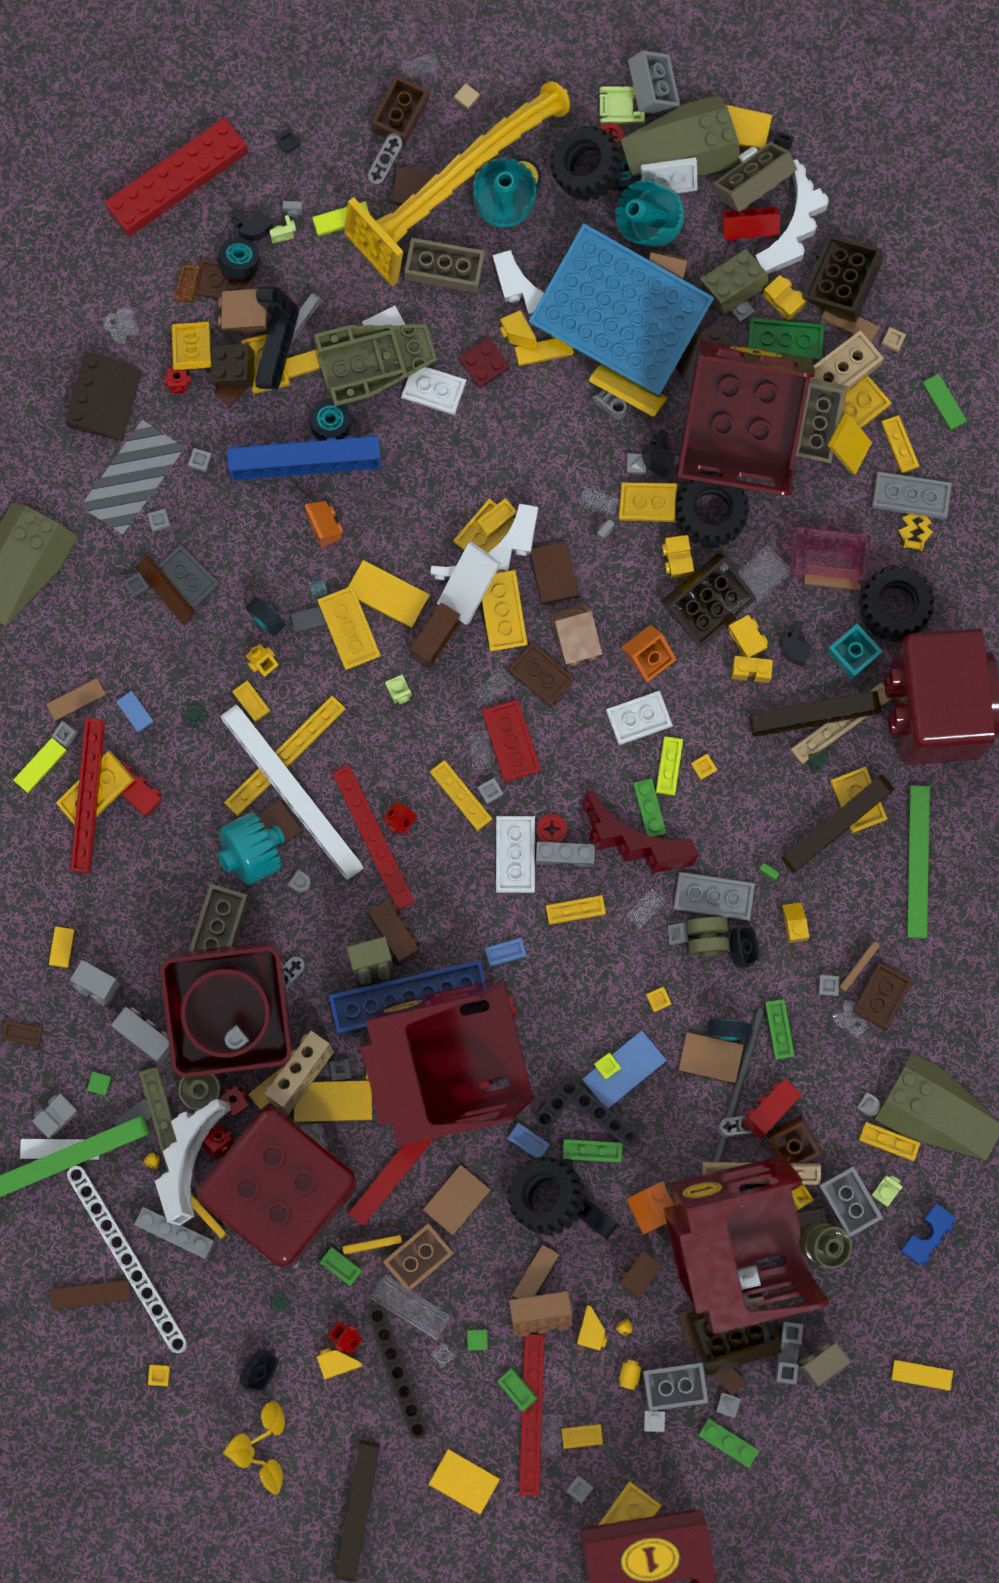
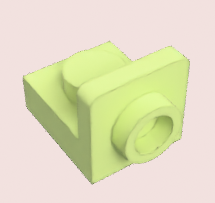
[269,215,296,244]
[385,675,412,704]
[871,1175,902,1207]

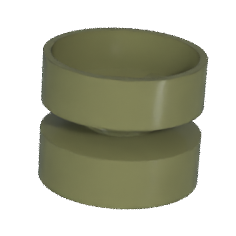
[687,917,730,957]
[178,1074,222,1112]
[800,1222,852,1269]

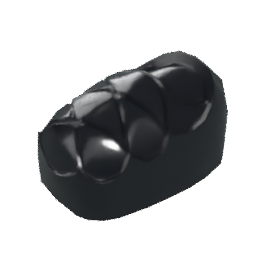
[730,925,759,968]
[239,1349,278,1391]

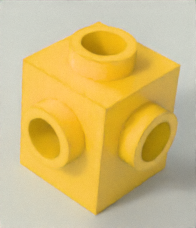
[245,644,279,677]

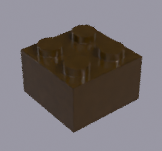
[211,344,254,389]

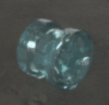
[308,577,329,600]

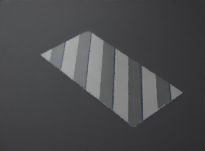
[81,420,184,534]

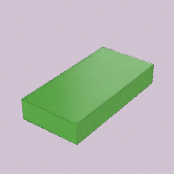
[319,1247,363,1286]
[497,1368,538,1411]

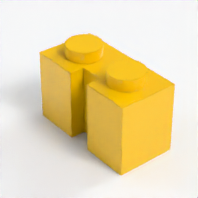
[763,275,806,321]
[662,535,694,579]
[727,615,768,658]
[731,656,773,683]

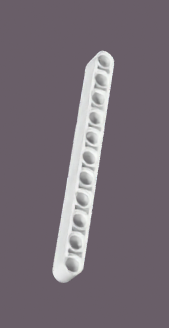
[220,705,363,880]
[67,1166,188,1353]

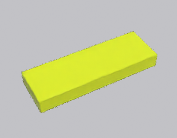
[312,201,369,236]
[656,736,683,796]
[14,738,67,793]

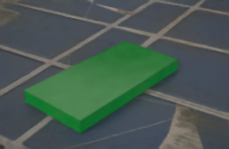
[748,318,824,362]

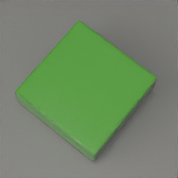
[758,863,779,882]
[87,1072,112,1096]
[467,1330,488,1350]

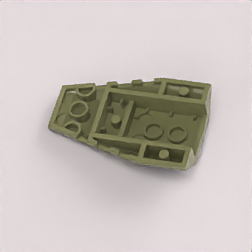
[620,96,740,176]
[313,324,437,407]
[0,503,78,626]
[874,1052,999,1160]

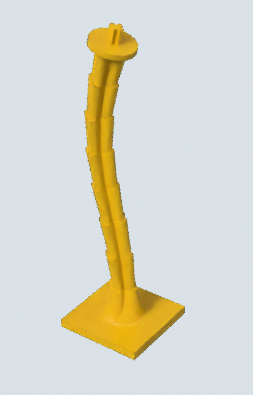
[344,81,570,286]

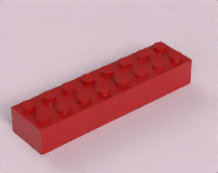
[104,117,248,238]

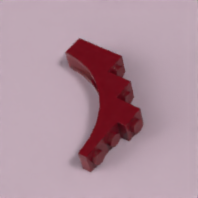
[582,791,699,873]

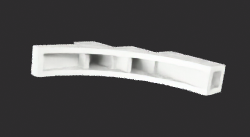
[755,159,829,275]
[493,250,544,318]
[430,504,538,581]
[155,1099,231,1226]

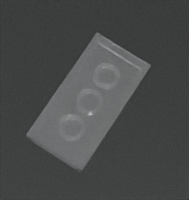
[714,545,793,621]
[370,1275,451,1340]

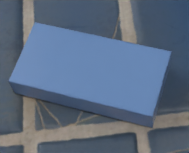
[116,691,154,733]
[484,938,527,967]
[507,1122,550,1158]

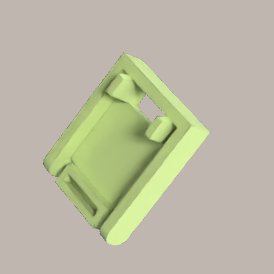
[600,87,644,125]

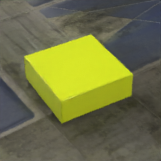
[594,1052,621,1080]

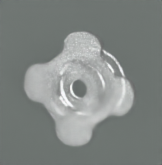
[431,1344,455,1368]

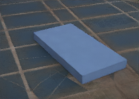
[582,1031,667,1108]

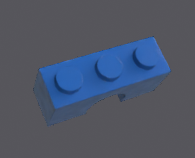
[900,1203,955,1266]

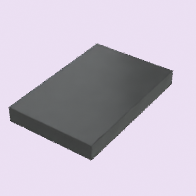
[158,544,221,609]

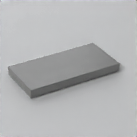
[872,471,952,520]
[673,872,755,922]

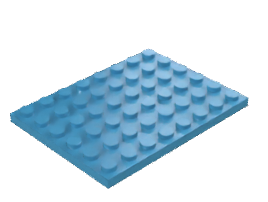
[528,223,714,396]

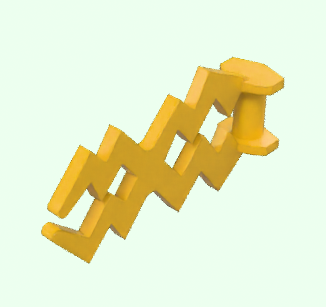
[898,514,933,551]

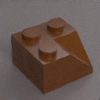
[768,1115,821,1164]
[618,1251,662,1298]

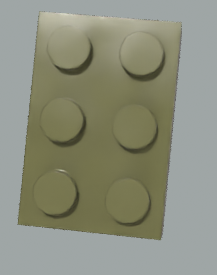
[700,249,769,316]

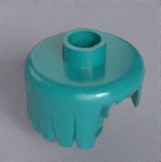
[473,158,536,228]
[615,180,685,247]
[217,813,285,885]

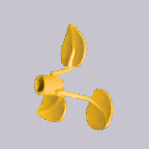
[223,1400,285,1495]

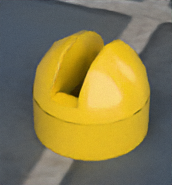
[143,1153,160,1169]
[615,1318,633,1336]

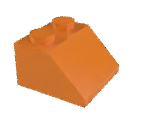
[304,501,344,548]
[621,625,677,683]
[626,1181,674,1235]

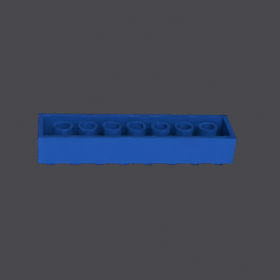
[227,434,381,481]
[329,960,486,1036]

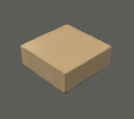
[454,83,480,110]
[881,327,906,352]

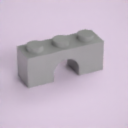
[536,842,595,867]
[774,1322,804,1384]

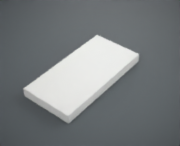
[437,542,501,625]
[496,816,535,893]

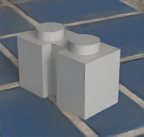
[32,1094,79,1139]

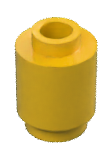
[618,1360,642,1390]

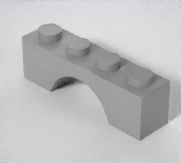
[134,1207,215,1260]

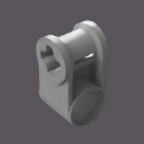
[592,389,627,420]

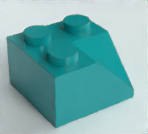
[826,624,883,680]

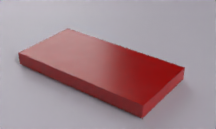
[481,699,541,783]

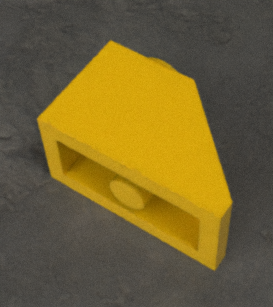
[499,310,538,350]
[782,903,809,943]
[577,1305,608,1351]
[317,1348,362,1379]

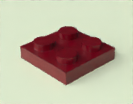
[458,337,510,389]

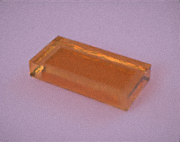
[174,265,201,303]

